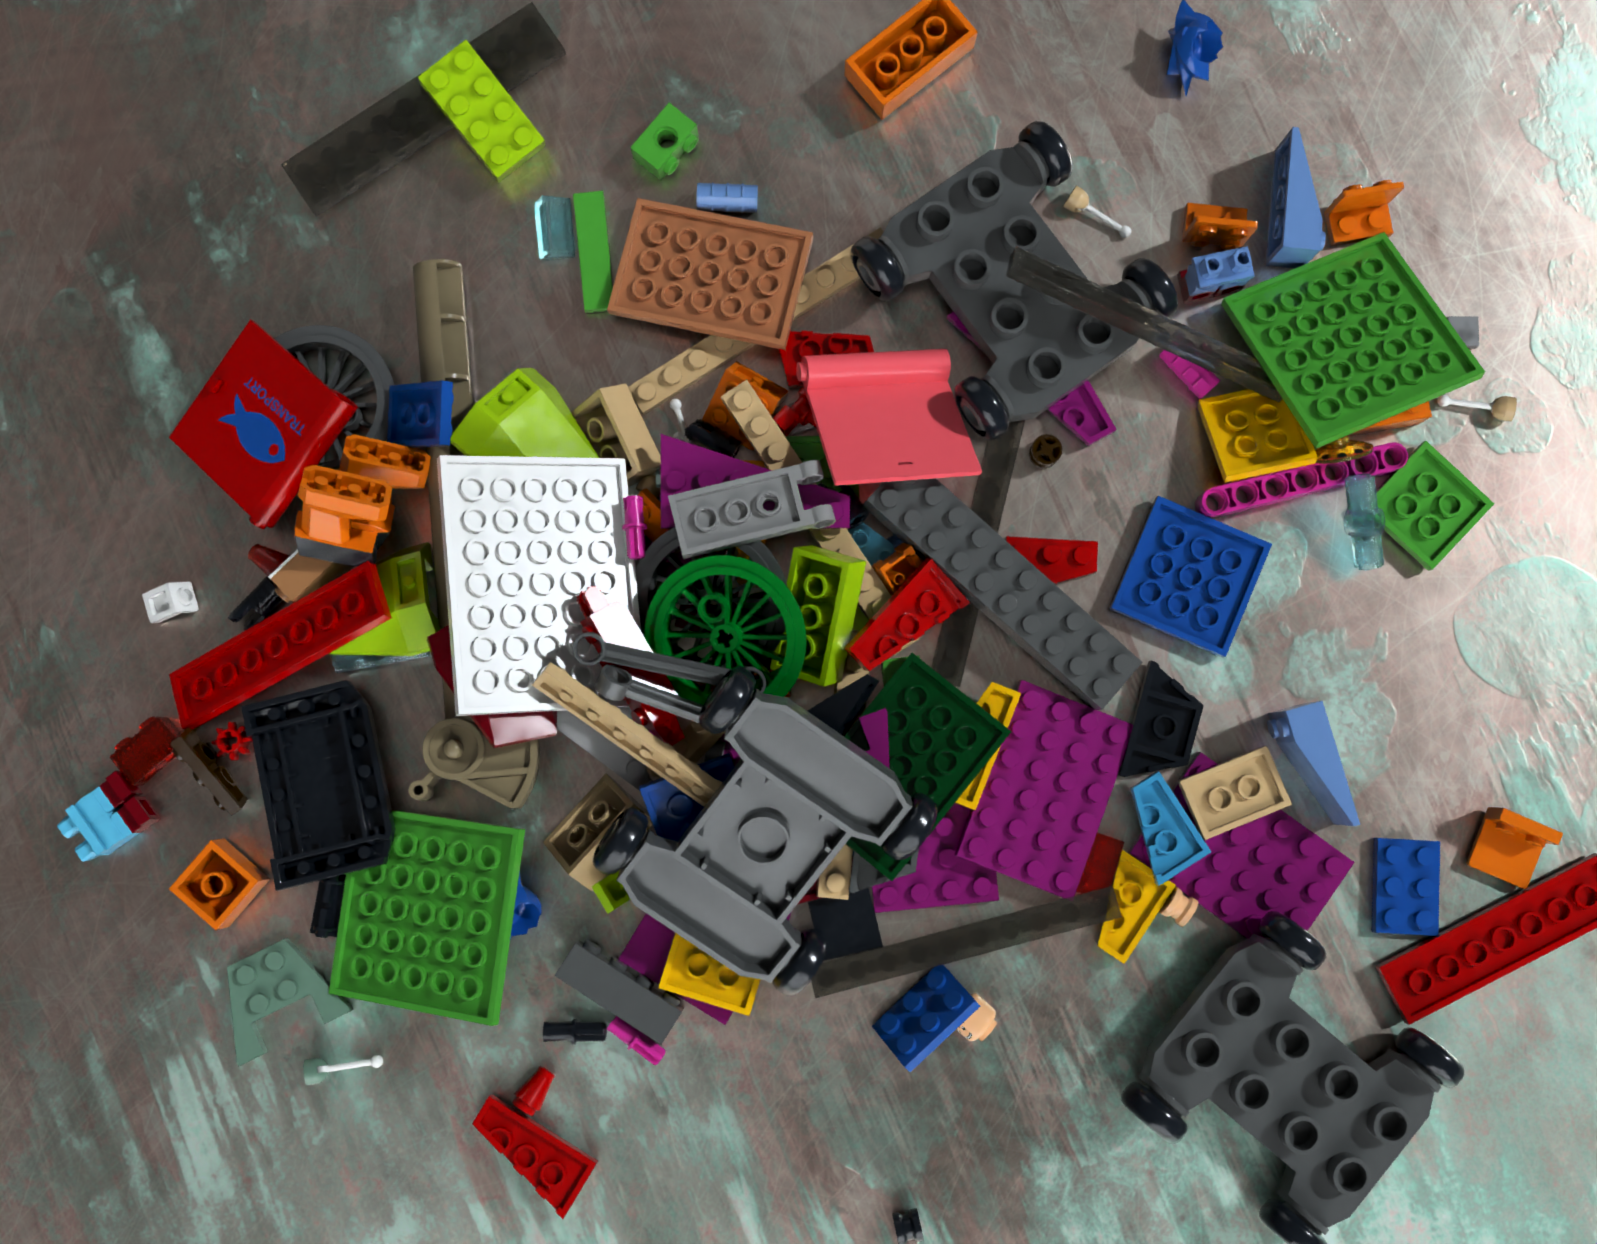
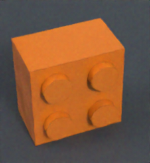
[169,838,270,930]

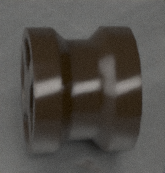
[1029,434,1063,469]

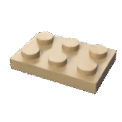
[1177,746,1292,840]

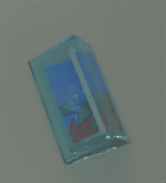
[534,195,575,260]

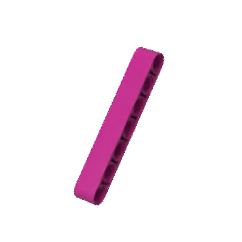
[1195,442,1408,519]

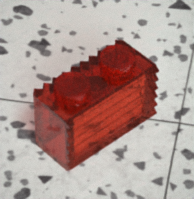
[109,716,179,786]

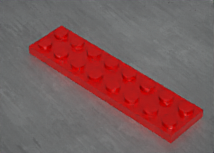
[169,561,392,729]
[1375,853,1597,1025]

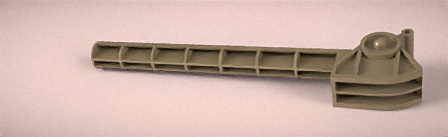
[408,259,540,810]

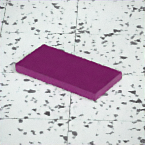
[618,913,733,1025]

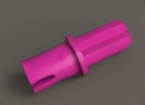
[622,496,647,560]
[606,1016,666,1065]

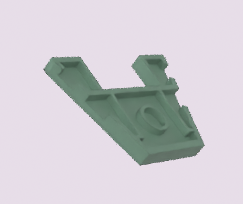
[227,938,354,1067]

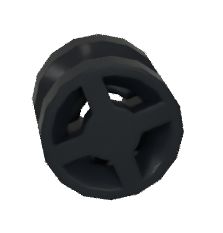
[892,1208,924,1244]

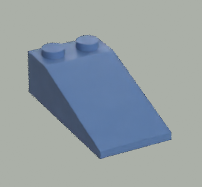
[1266,127,1326,269]
[1267,701,1360,826]

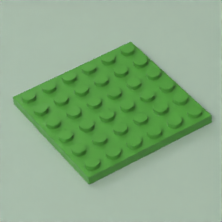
[1221,232,1485,449]
[329,810,525,1026]

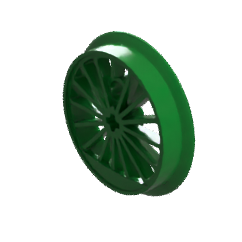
[645,555,807,705]

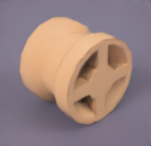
[1159,887,1198,927]

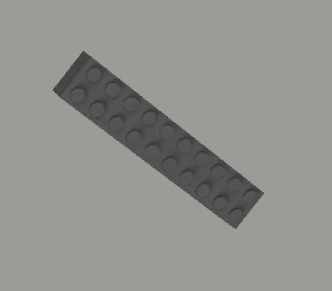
[863,478,1142,710]

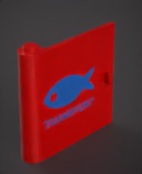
[169,319,358,529]

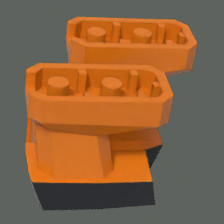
[295,434,431,566]

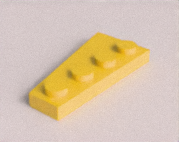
[955,682,1021,810]

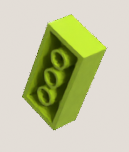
[418,39,545,183]
[770,545,866,687]

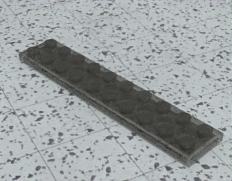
[281,2,567,217]

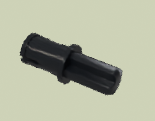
[543,1019,607,1045]

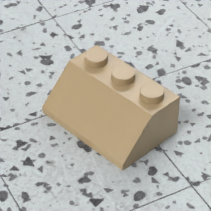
[571,384,661,487]
[543,773,653,891]

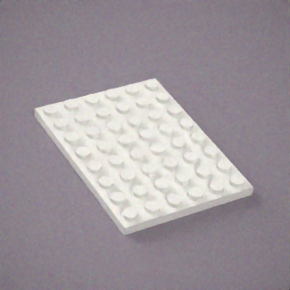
[437,455,641,716]

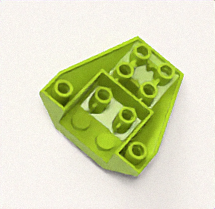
[450,368,599,458]
[329,542,440,656]

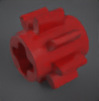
[211,722,253,761]

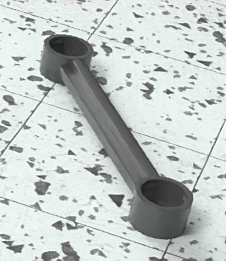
[573,632,766,693]
[595,665,726,732]

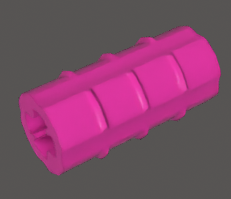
[1159,337,1221,399]

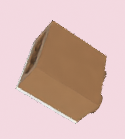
[268,549,354,603]

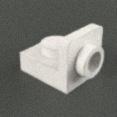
[142,582,199,623]

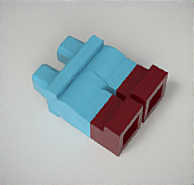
[57,771,161,862]

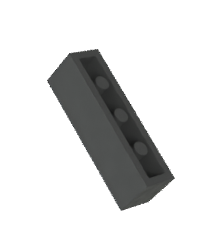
[555,939,684,1045]

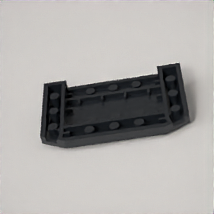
[241,680,396,891]

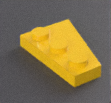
[1097,850,1176,964]

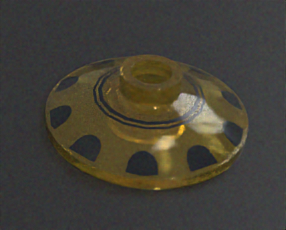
[1315,435,1374,464]

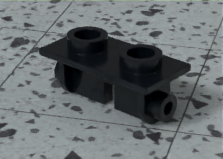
[310,874,346,938]

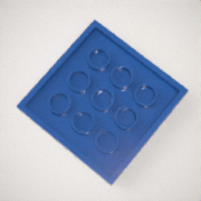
[1109,496,1272,658]

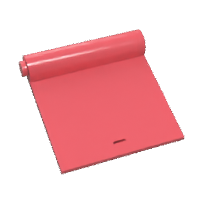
[796,348,982,486]

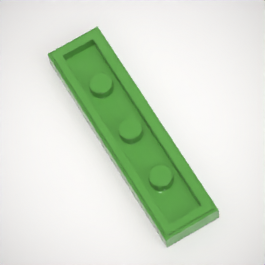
[573,190,613,313]

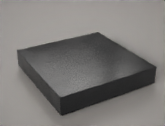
[808,888,883,961]

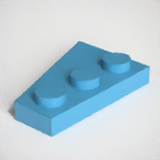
[1130,771,1211,886]

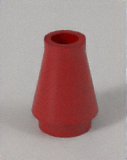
[512,1066,555,1117]

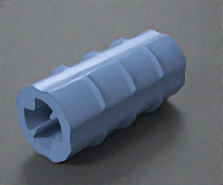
[697,182,758,213]

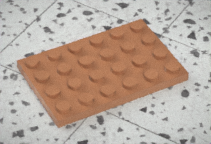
[607,198,814,350]

